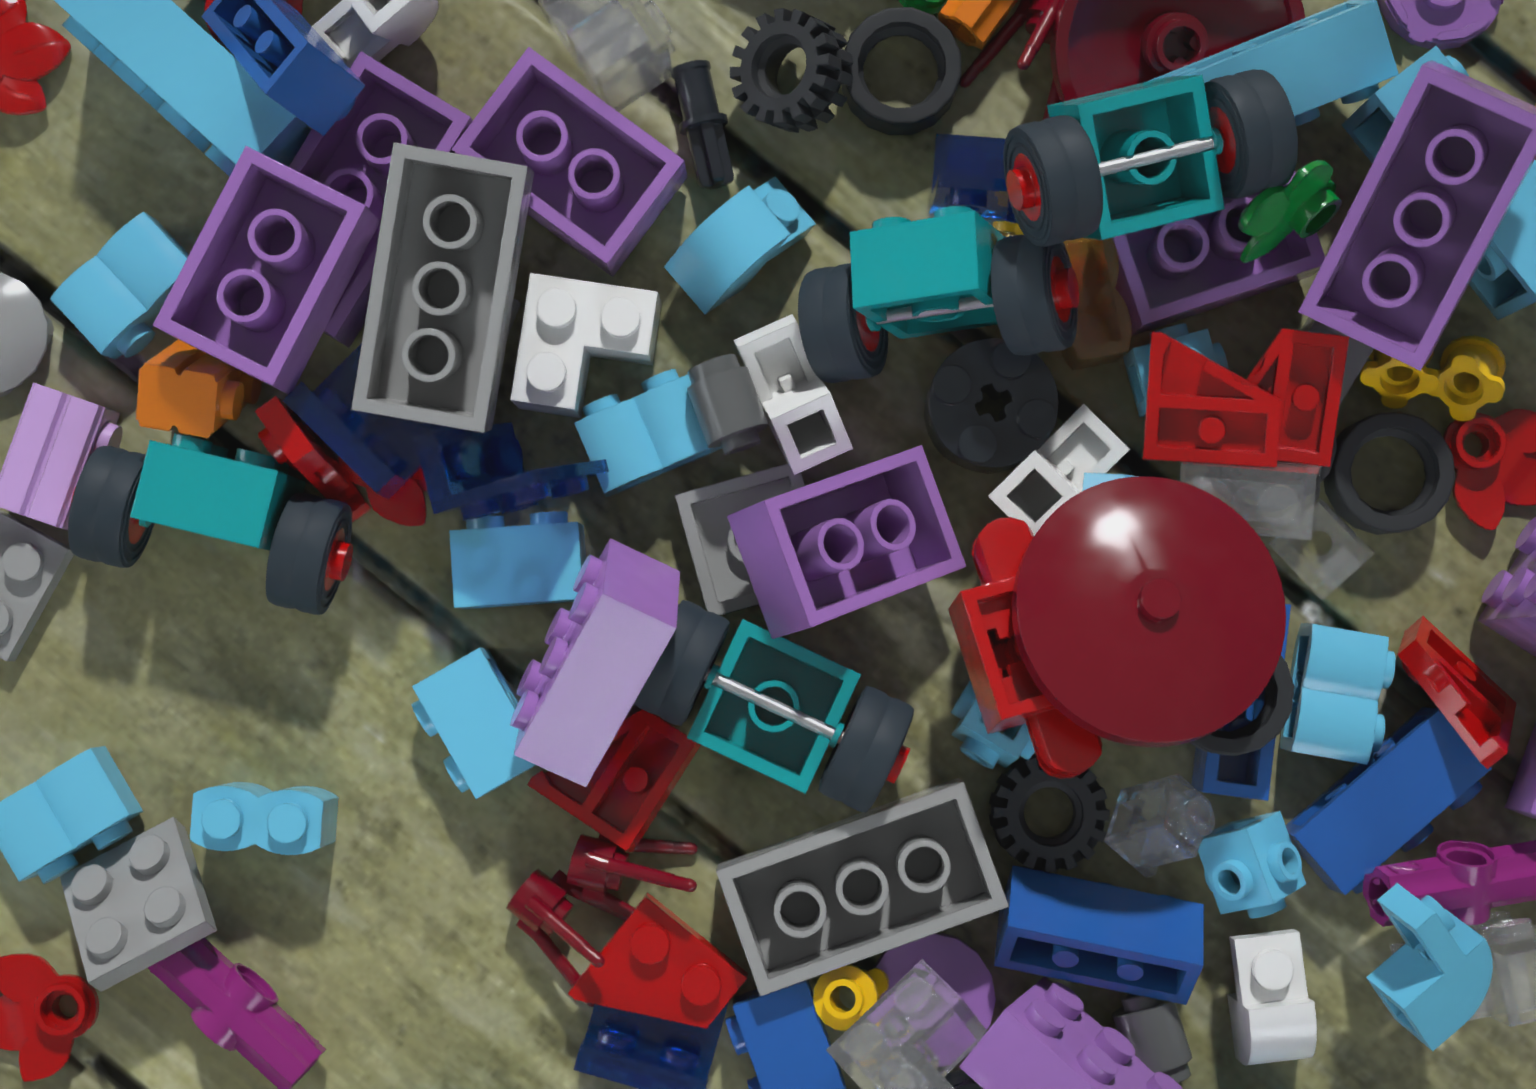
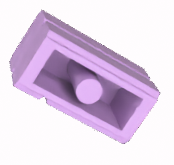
[0,382,123,530]

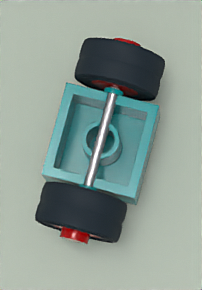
[1003,69,1298,247]
[798,206,1079,383]
[68,433,353,615]
[634,600,914,813]

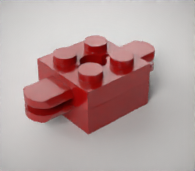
[948,517,1103,779]

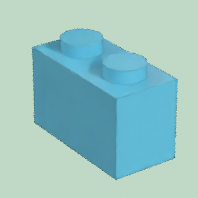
[449,511,586,609]
[412,647,536,799]

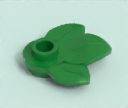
[1238,160,1342,263]

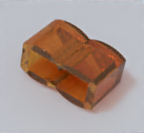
[1060,238,1132,370]

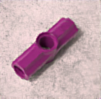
[1363,840,1536,927]
[148,937,327,1089]

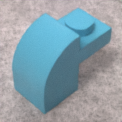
[664,177,816,314]
[1366,883,1493,1051]

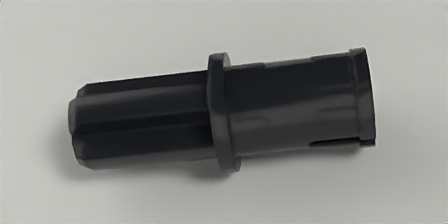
[671,60,734,190]

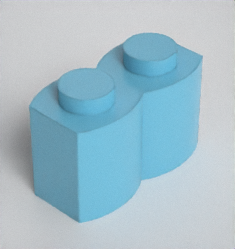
[50,212,189,359]
[574,369,722,497]
[1280,623,1396,765]
[0,746,143,884]
[190,782,339,855]

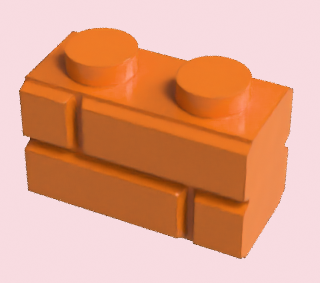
[136,339,262,438]

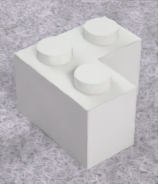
[510,273,662,418]

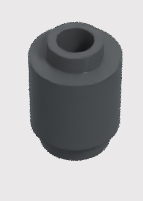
[687,354,769,455]
[1112,993,1192,1083]

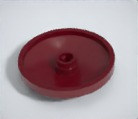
[1050,0,1305,102]
[1012,476,1286,747]

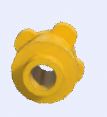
[1429,335,1506,421]
[1360,349,1439,409]
[813,964,889,1032]

